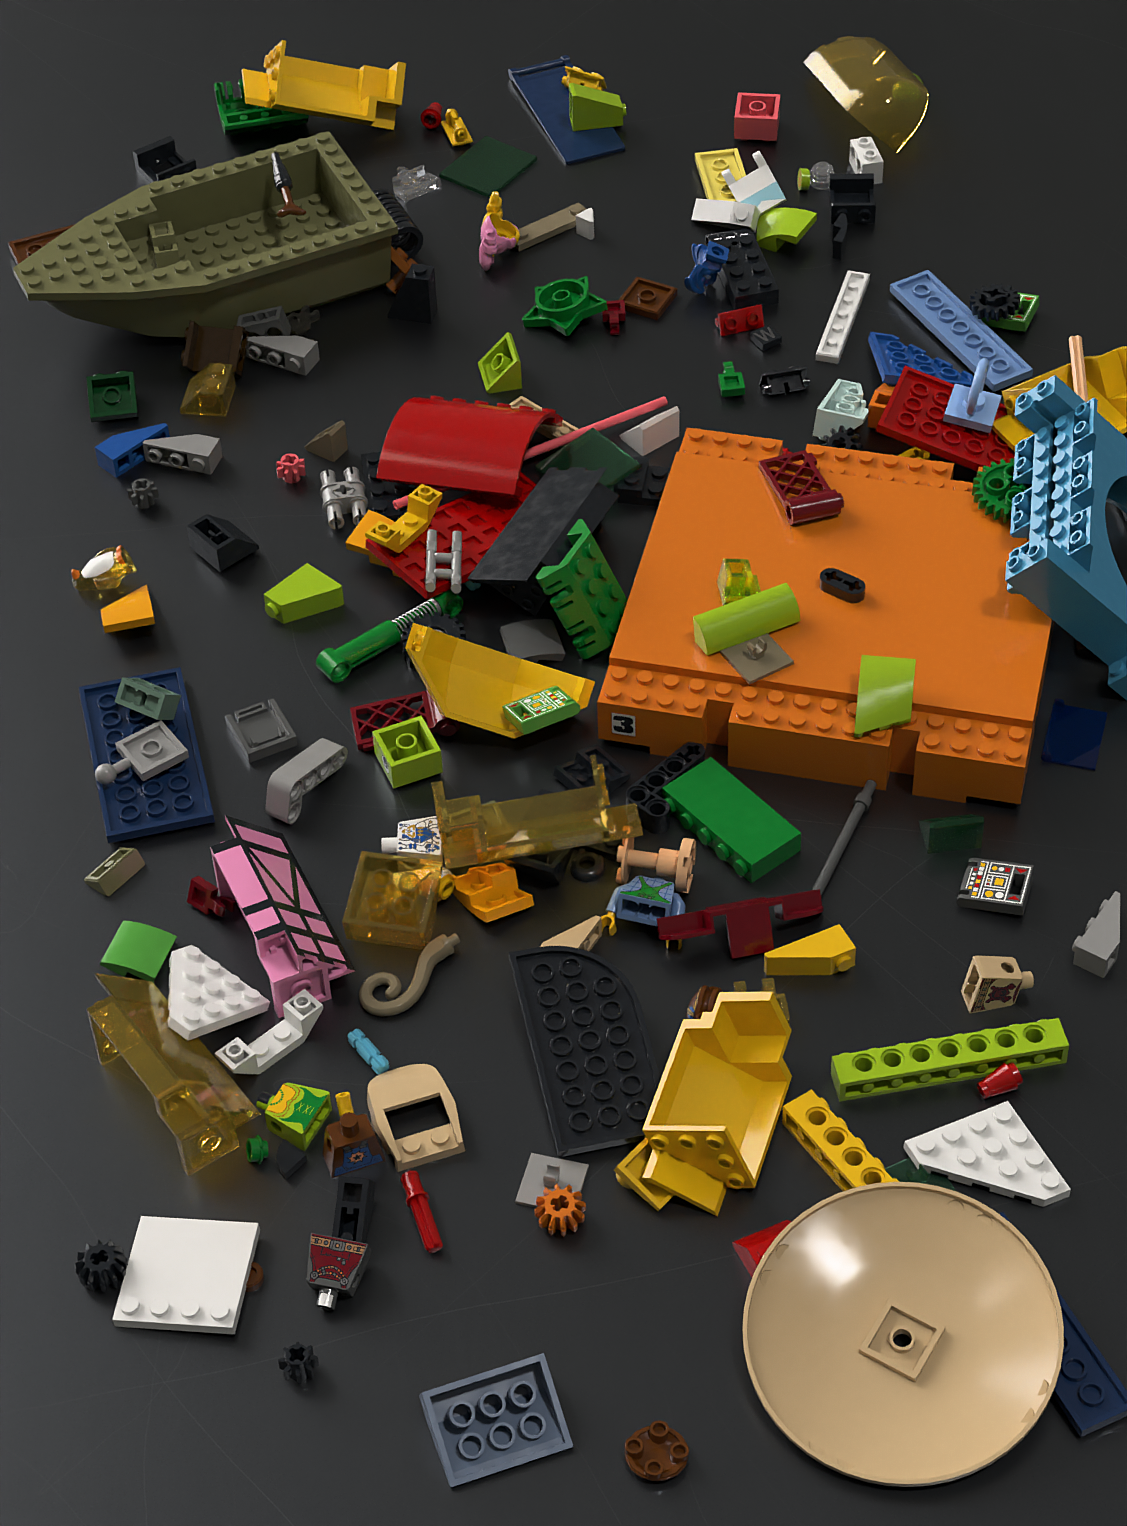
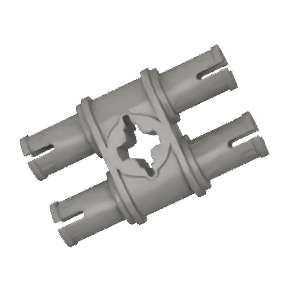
[320,467,368,529]

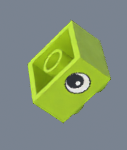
[372,715,443,789]

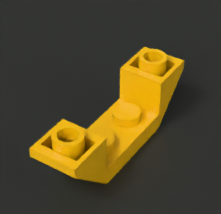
[365,484,443,554]

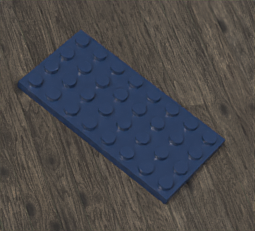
[78,667,215,843]

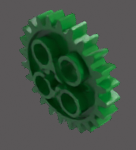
[972,458,1032,523]

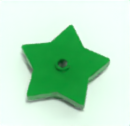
[522,276,608,336]

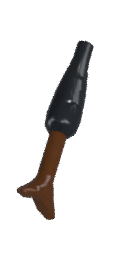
[271,152,306,218]

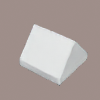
[576,208,594,240]

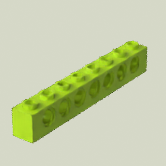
[831,1018,1069,1102]

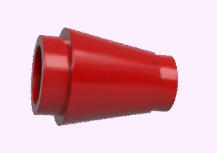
[421,102,442,129]
[977,1062,1023,1099]

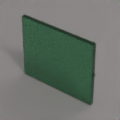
[439,136,537,198]
[535,428,641,488]

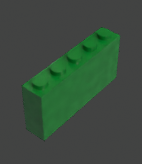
[662,757,801,883]

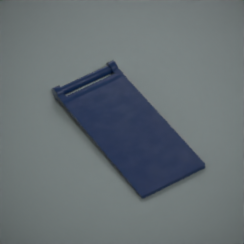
[508,55,625,164]

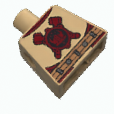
[961,956,1034,1013]

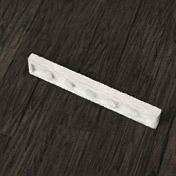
[815,271,870,364]

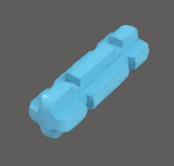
[347,1028,389,1075]

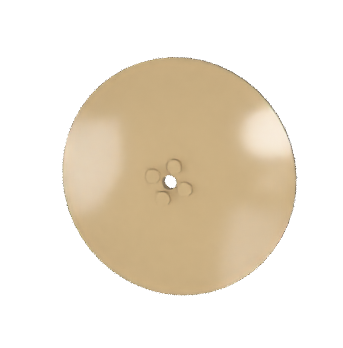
[742,1182,1064,1487]

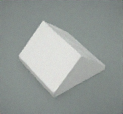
[619,406,679,456]

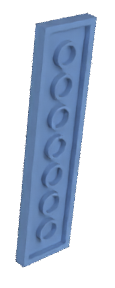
[890,270,1033,392]

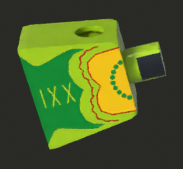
[256,1082,332,1151]

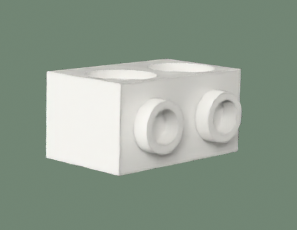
[849,137,884,184]

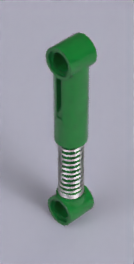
[316,589,464,683]

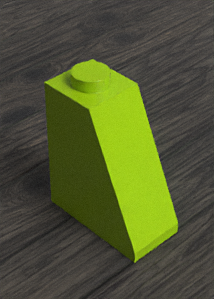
[569,83,627,131]
[264,563,344,624]

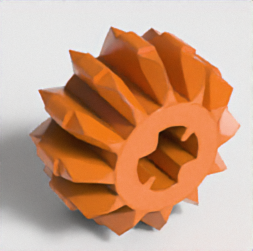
[534,1183,586,1237]

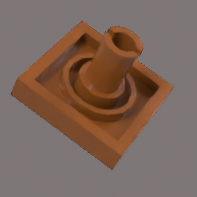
[386,246,418,294]

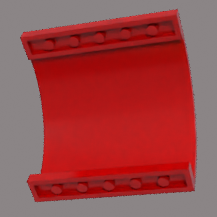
[376,396,563,498]

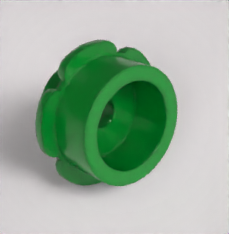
[246,1135,268,1165]

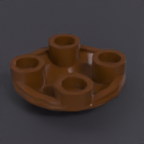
[625,1420,689,1481]

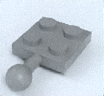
[95,720,189,785]

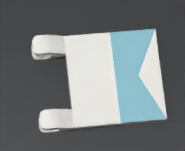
[722,151,787,216]

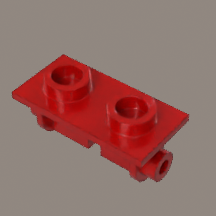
[715,304,764,336]

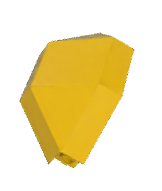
[405,623,595,739]

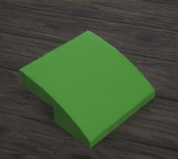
[100,920,177,984]

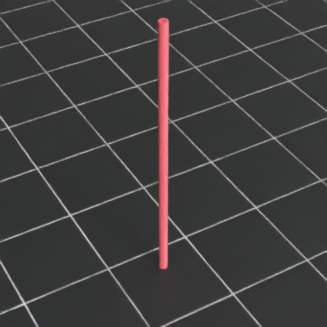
[393,396,668,510]

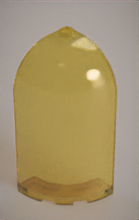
[804,36,929,153]

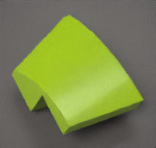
[756,207,817,252]
[854,655,916,737]

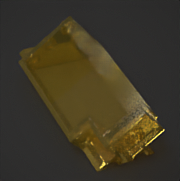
[431,755,643,869]
[87,973,261,1176]

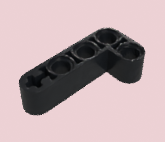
[626,742,705,834]

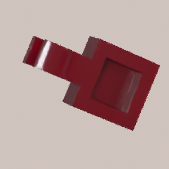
[602,300,626,335]
[187,876,236,917]

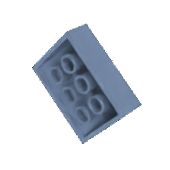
[419,1353,573,1488]

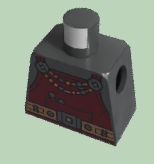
[307,1233,372,1311]

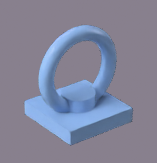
[943,358,1002,433]

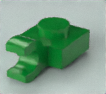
[718,361,745,397]

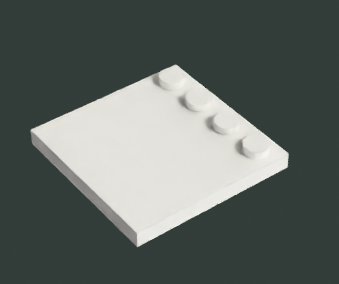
[112,1216,260,1334]

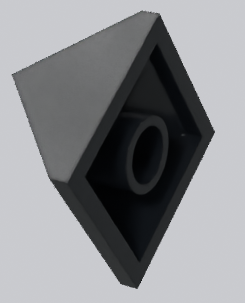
[502,830,574,885]

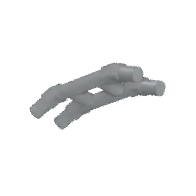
[425,529,462,593]

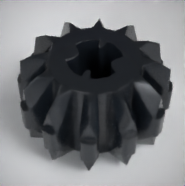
[821,426,863,450]
[75,1239,128,1293]

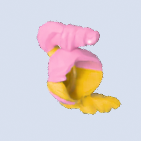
[479,191,520,271]

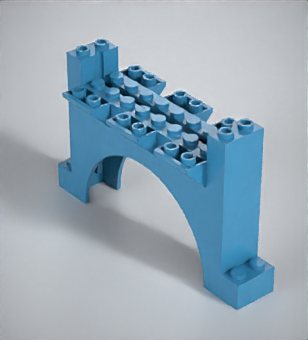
[1005,375,1127,700]

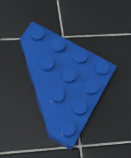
[868,332,973,387]

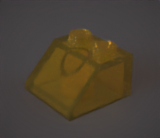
[180,363,236,416]

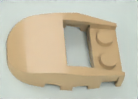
[367,1064,465,1172]

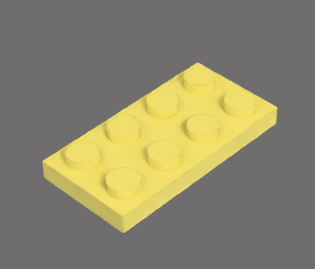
[695,148,746,202]

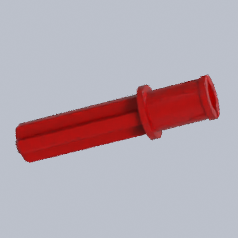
[400,1170,443,1253]

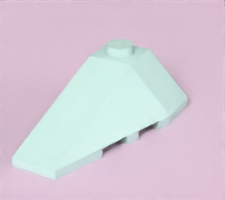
[813,379,869,441]

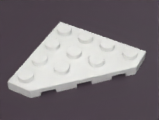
[168,945,270,1041]
[904,1101,1071,1207]

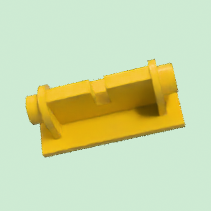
[561,66,607,91]
[441,109,473,146]

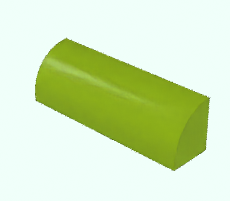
[693,583,800,656]

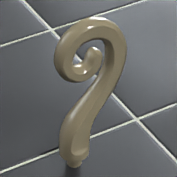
[359,933,460,1017]

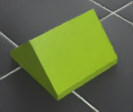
[478,332,522,393]

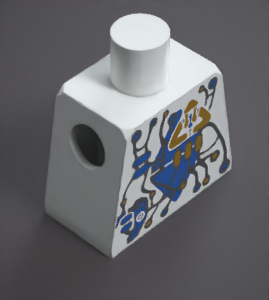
[381,816,443,870]

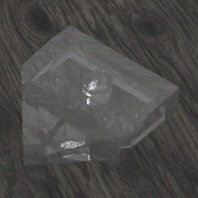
[392,165,442,202]

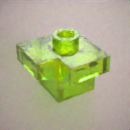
[717,558,761,605]

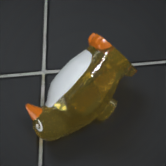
[71,545,137,591]

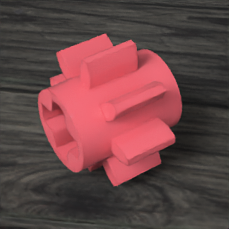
[276,453,306,483]

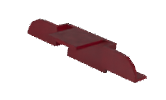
[657,889,824,959]

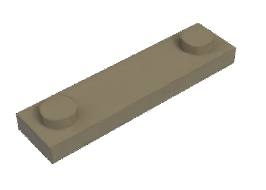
[514,202,586,251]

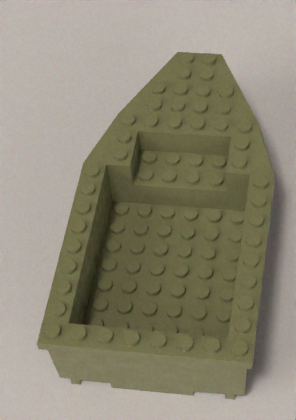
[13,131,398,337]

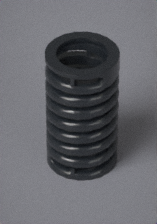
[373,189,423,260]

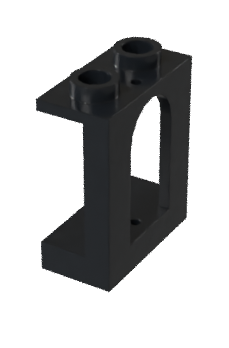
[133,136,197,183]

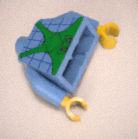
[601,876,685,950]

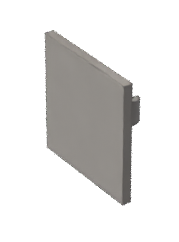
[515,1153,589,1208]

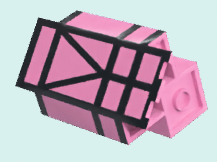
[210,815,355,1018]

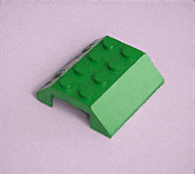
[214,79,309,136]
[536,519,628,659]

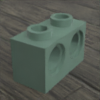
[115,677,181,720]

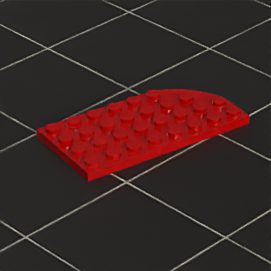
[365,472,536,600]

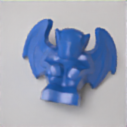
[684,241,729,294]

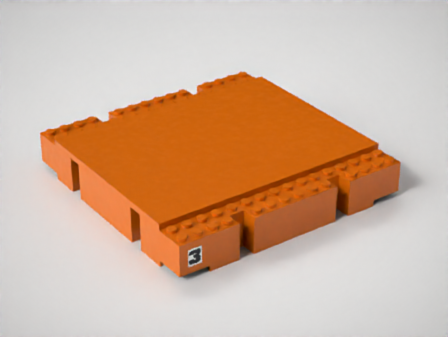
[597,427,1055,804]

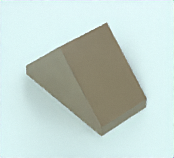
[304,420,348,462]

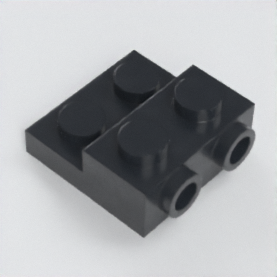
[614,456,671,506]

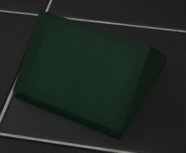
[919,814,984,854]

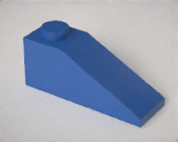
[95,423,170,478]

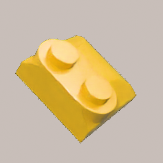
[614,1137,674,1211]

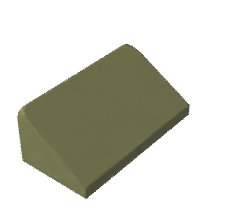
[84,847,145,896]

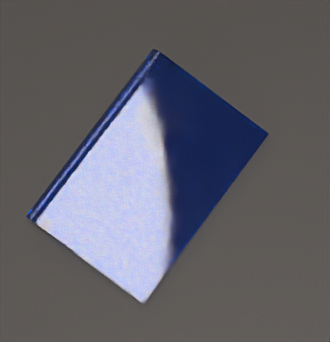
[1041,699,1107,770]

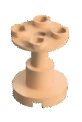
[616,829,696,893]

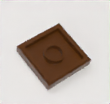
[619,277,677,320]

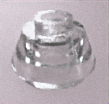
[810,162,835,190]

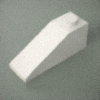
[691,198,760,233]

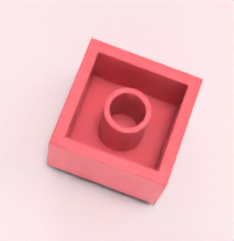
[734,93,780,141]

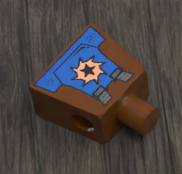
[323,1112,386,1178]

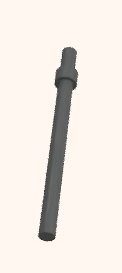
[812,780,877,895]

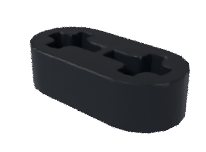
[820,568,866,603]

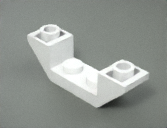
[215,989,323,1074]

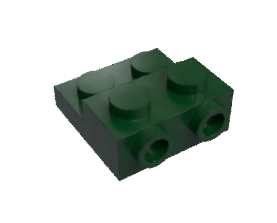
[86,371,138,422]

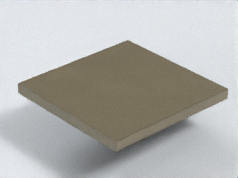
[720,633,794,685]

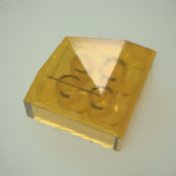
[342,851,443,950]

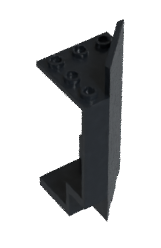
[467,467,619,616]

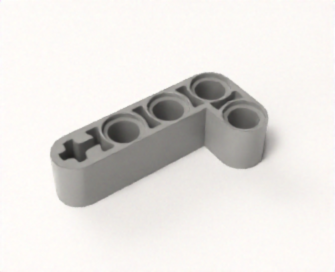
[265,738,348,824]

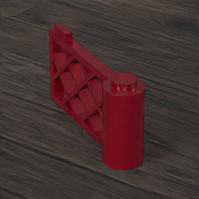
[759,450,844,525]
[350,690,460,752]

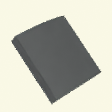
[499,619,565,663]

